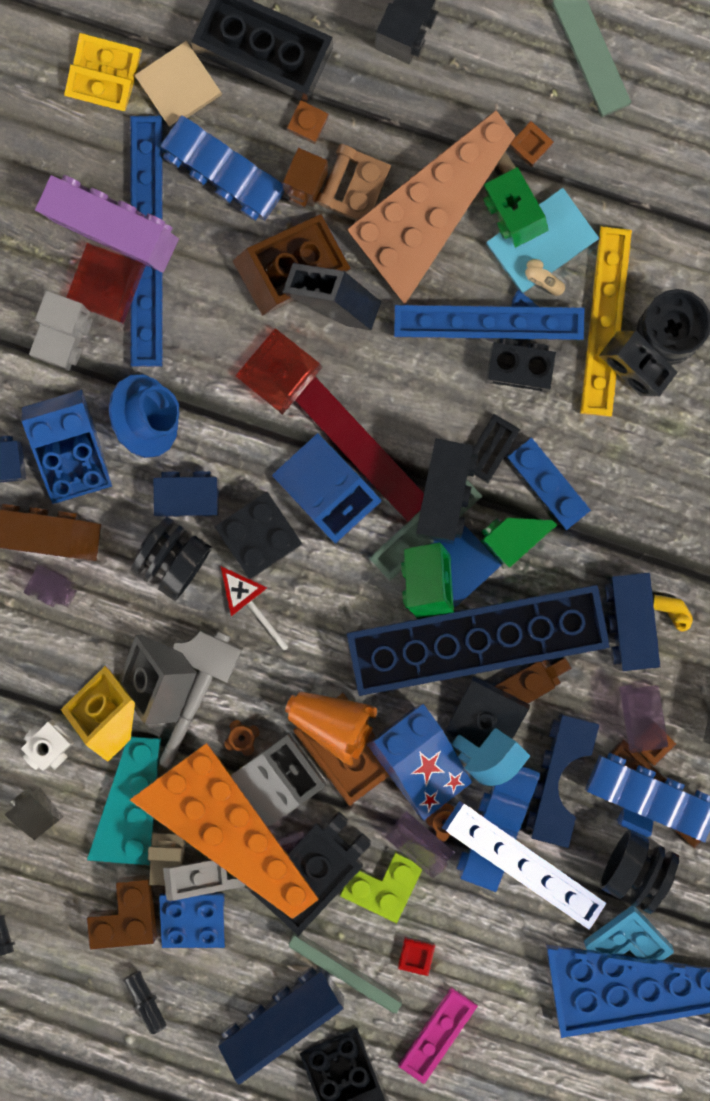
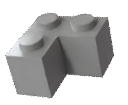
[29,291,93,371]

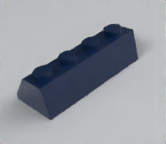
[218,967,344,1085]

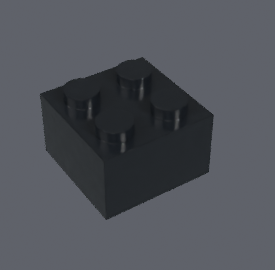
[214,492,303,580]

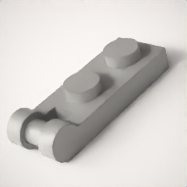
[163,859,246,901]

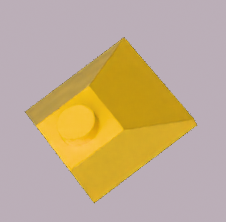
[60,666,135,762]

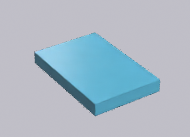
[486,188,599,294]

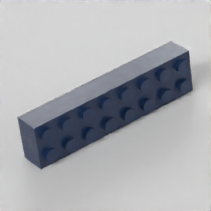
[347,585,610,696]

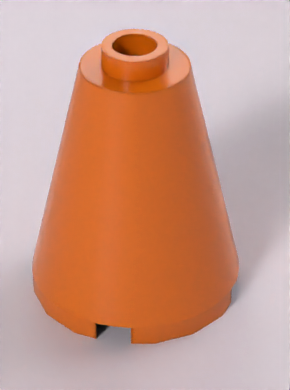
[285,691,377,766]

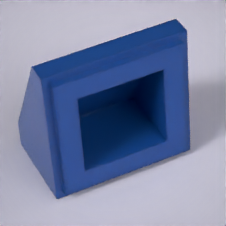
[617,807,654,838]

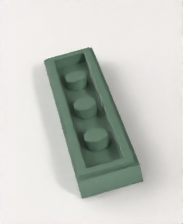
[552,0,631,118]
[369,480,483,581]
[289,932,402,1014]

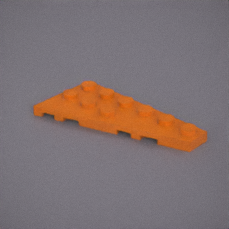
[130,743,319,919]

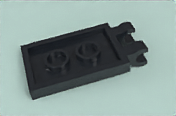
[252,811,371,936]

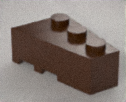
[0,504,102,561]

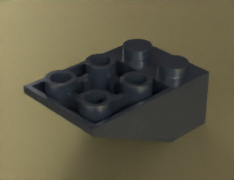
[299,1028,389,1101]

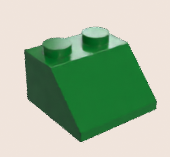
[480,518,557,569]

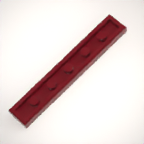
[280,363,424,522]

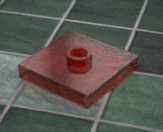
[66,243,146,324]
[235,328,323,415]

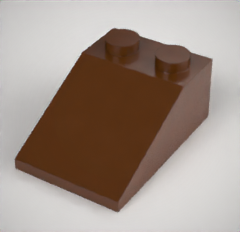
[233,214,351,316]

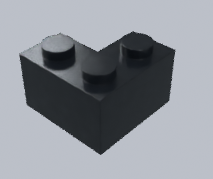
[375,0,439,64]

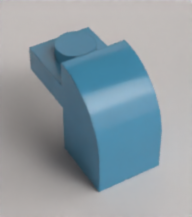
[451,728,530,786]

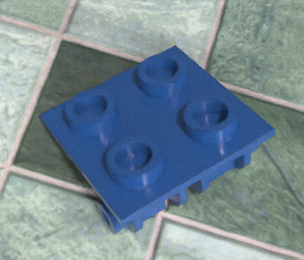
[159,892,225,948]

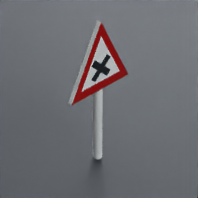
[220,566,288,650]

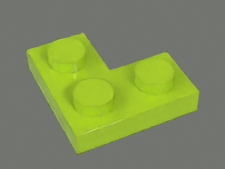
[340,851,424,924]

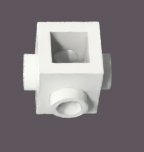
[21,720,74,771]

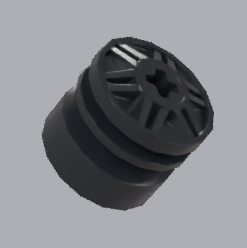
[636,289,710,366]
[130,517,212,601]
[600,830,679,914]

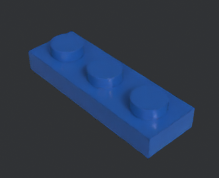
[507,437,591,531]

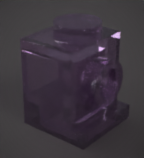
[23,565,77,607]

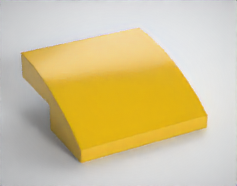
[64,33,142,112]

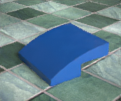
[431,525,502,608]

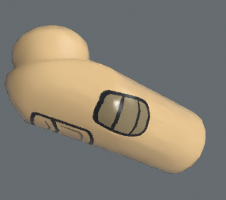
[525,259,565,296]

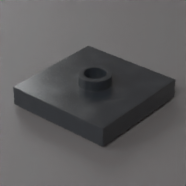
[445,676,530,748]

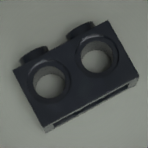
[599,330,678,397]
[486,338,556,392]

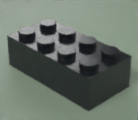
[191,0,333,103]

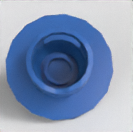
[109,374,179,458]

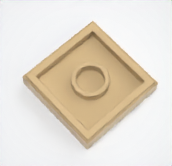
[135,41,222,129]

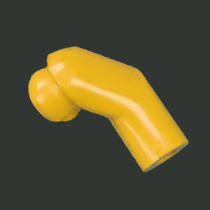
[653,594,693,632]

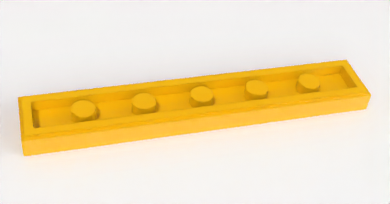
[580,226,632,417]

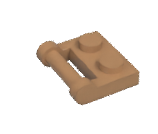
[316,144,391,221]

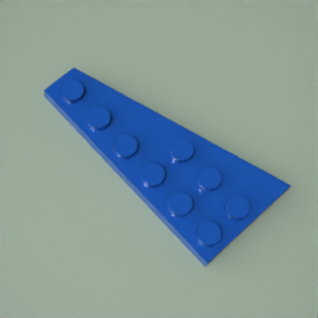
[546,944,710,1038]

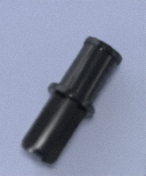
[123,970,167,1034]

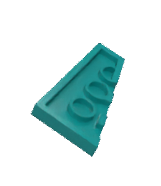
[87,736,161,865]

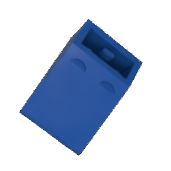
[21,389,112,504]
[272,433,382,545]

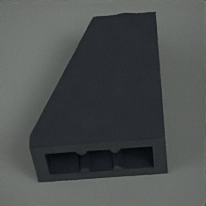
[283,263,381,330]

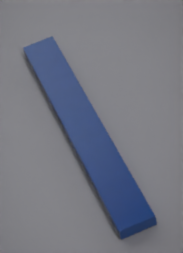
[130,116,163,367]

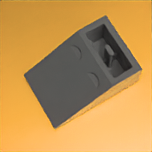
[231,732,326,827]

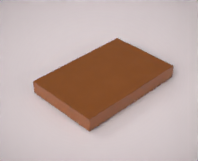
[293,692,389,806]

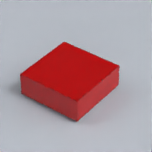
[397,936,436,976]

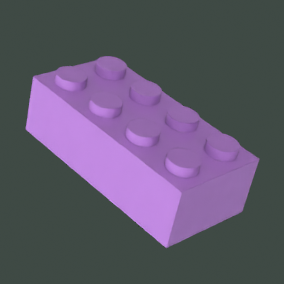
[35,175,179,273]

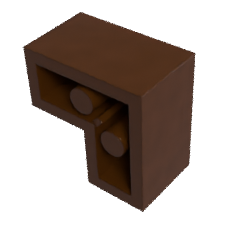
[87,875,157,950]

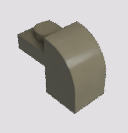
[148,833,185,886]

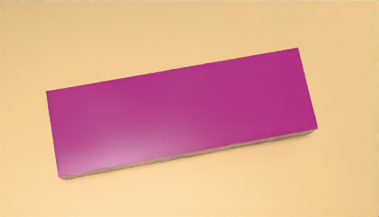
[398,986,478,1084]

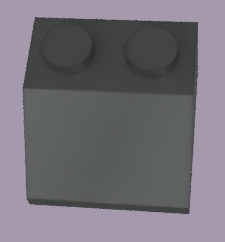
[118,635,197,725]

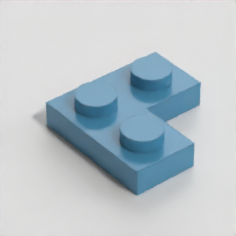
[584,905,674,961]

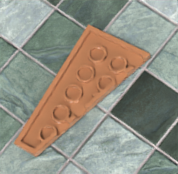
[346,110,515,304]

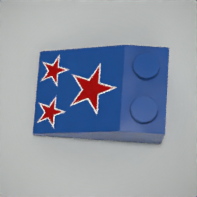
[367,704,472,820]

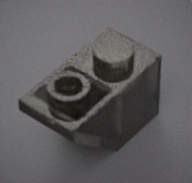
[5,788,64,840]

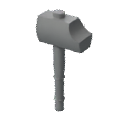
[159,630,243,768]

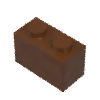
[283,147,328,208]

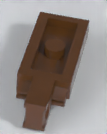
[494,657,572,703]

